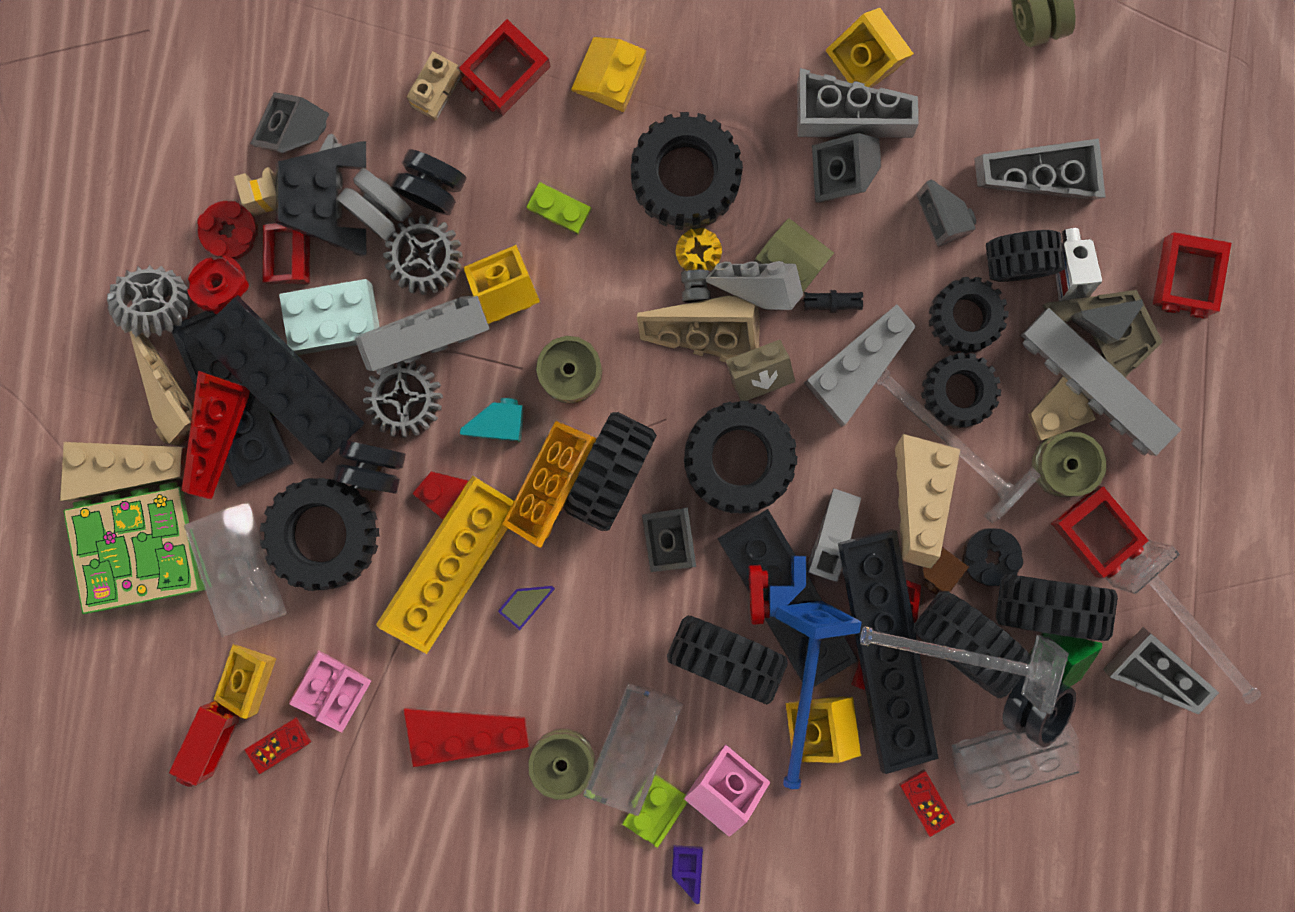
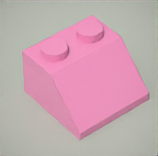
[684,745,771,837]

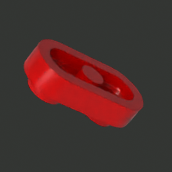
[749,565,770,625]

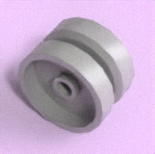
[336,167,413,241]

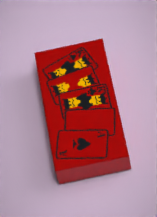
[244,717,311,775]
[899,770,955,837]

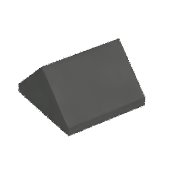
[1071,300,1143,344]
[642,508,696,572]

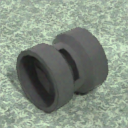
[681,270,711,303]

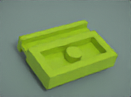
[622,773,688,848]

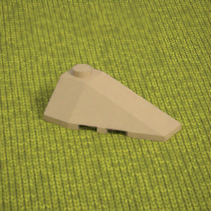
[637,296,760,362]
[130,331,193,445]

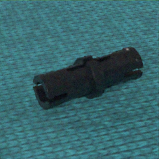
[803,290,863,313]

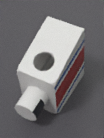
[1056,228,1102,301]

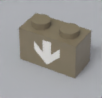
[725,340,796,401]

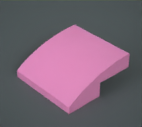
[289,650,371,733]

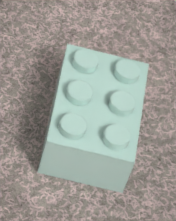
[279,279,380,355]

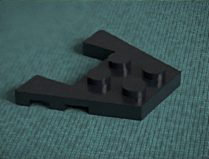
[276,141,367,256]

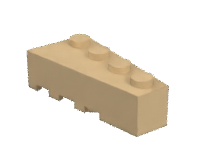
[895,434,960,569]
[60,442,187,501]

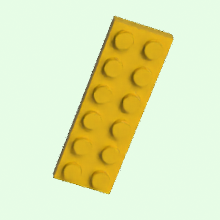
[376,475,514,654]

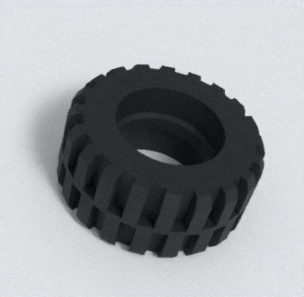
[631,112,743,230]
[684,401,798,514]
[563,412,657,531]
[260,478,380,591]
[996,574,1118,641]
[913,591,1032,698]
[667,615,788,705]

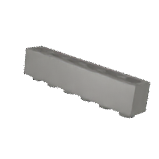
[1020,308,1182,456]

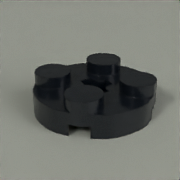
[962,528,1023,586]

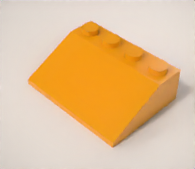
[502,421,597,548]

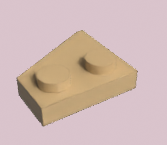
[1028,376,1096,441]

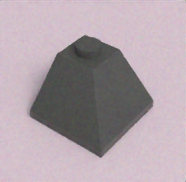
[250,92,329,153]
[812,133,881,203]
[916,179,976,247]

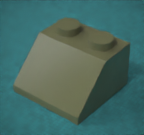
[754,218,834,293]

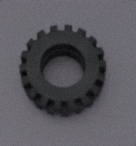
[986,230,1065,282]
[929,277,1009,354]
[921,353,1001,429]

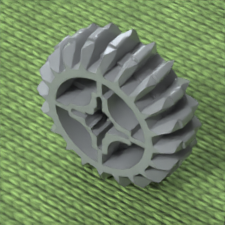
[383,215,463,295]
[107,265,190,338]
[363,361,443,438]

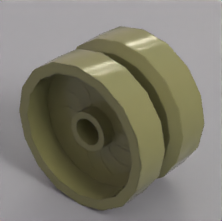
[1011,0,1076,48]
[536,336,603,404]
[1031,432,1106,497]
[528,729,595,800]

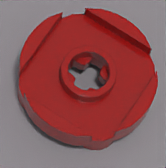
[197,201,258,260]
[187,256,249,314]

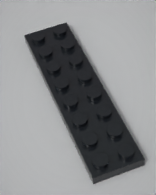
[838,529,939,774]

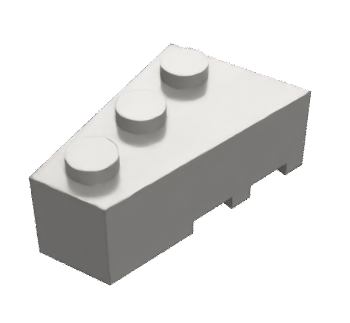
[1103,627,1219,715]

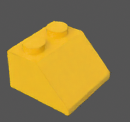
[825,8,914,88]
[571,37,646,112]
[463,245,540,324]
[785,697,861,763]

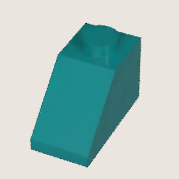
[460,398,525,442]

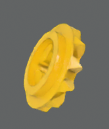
[676,228,722,271]

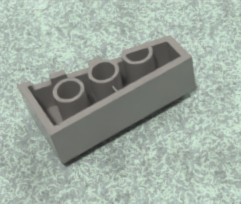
[797,68,919,138]
[974,139,1106,200]
[354,296,490,374]
[804,304,916,427]

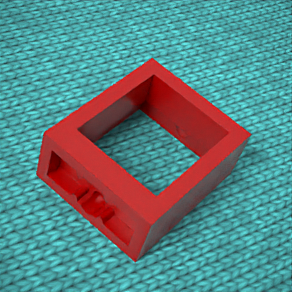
[458,19,551,116]
[1152,232,1232,319]
[1051,486,1149,579]
[169,701,241,787]

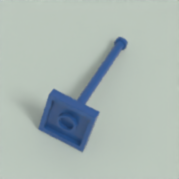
[775,601,862,789]

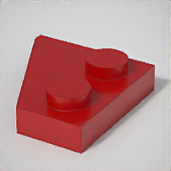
[412,471,492,520]

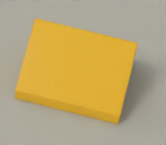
[214,644,276,719]

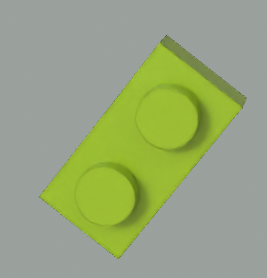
[526,182,592,235]

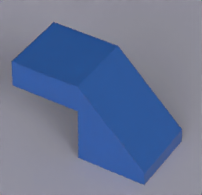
[768,556,806,617]

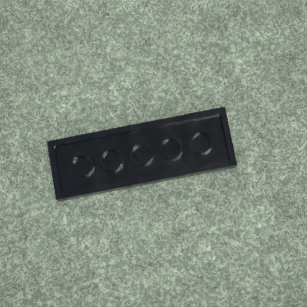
[195,295,365,464]
[172,311,294,487]
[717,509,858,687]

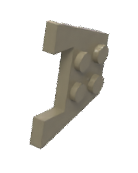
[1042,290,1163,377]

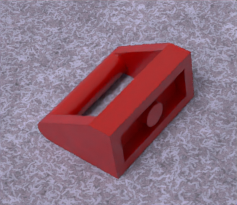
[262,223,311,284]

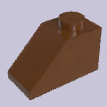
[918,547,969,595]

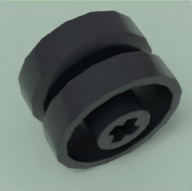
[391,149,467,216]
[333,440,406,494]
[1002,669,1076,748]

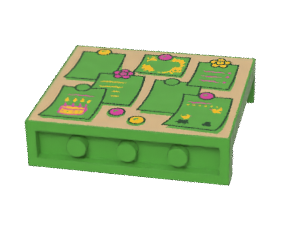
[63,482,207,614]

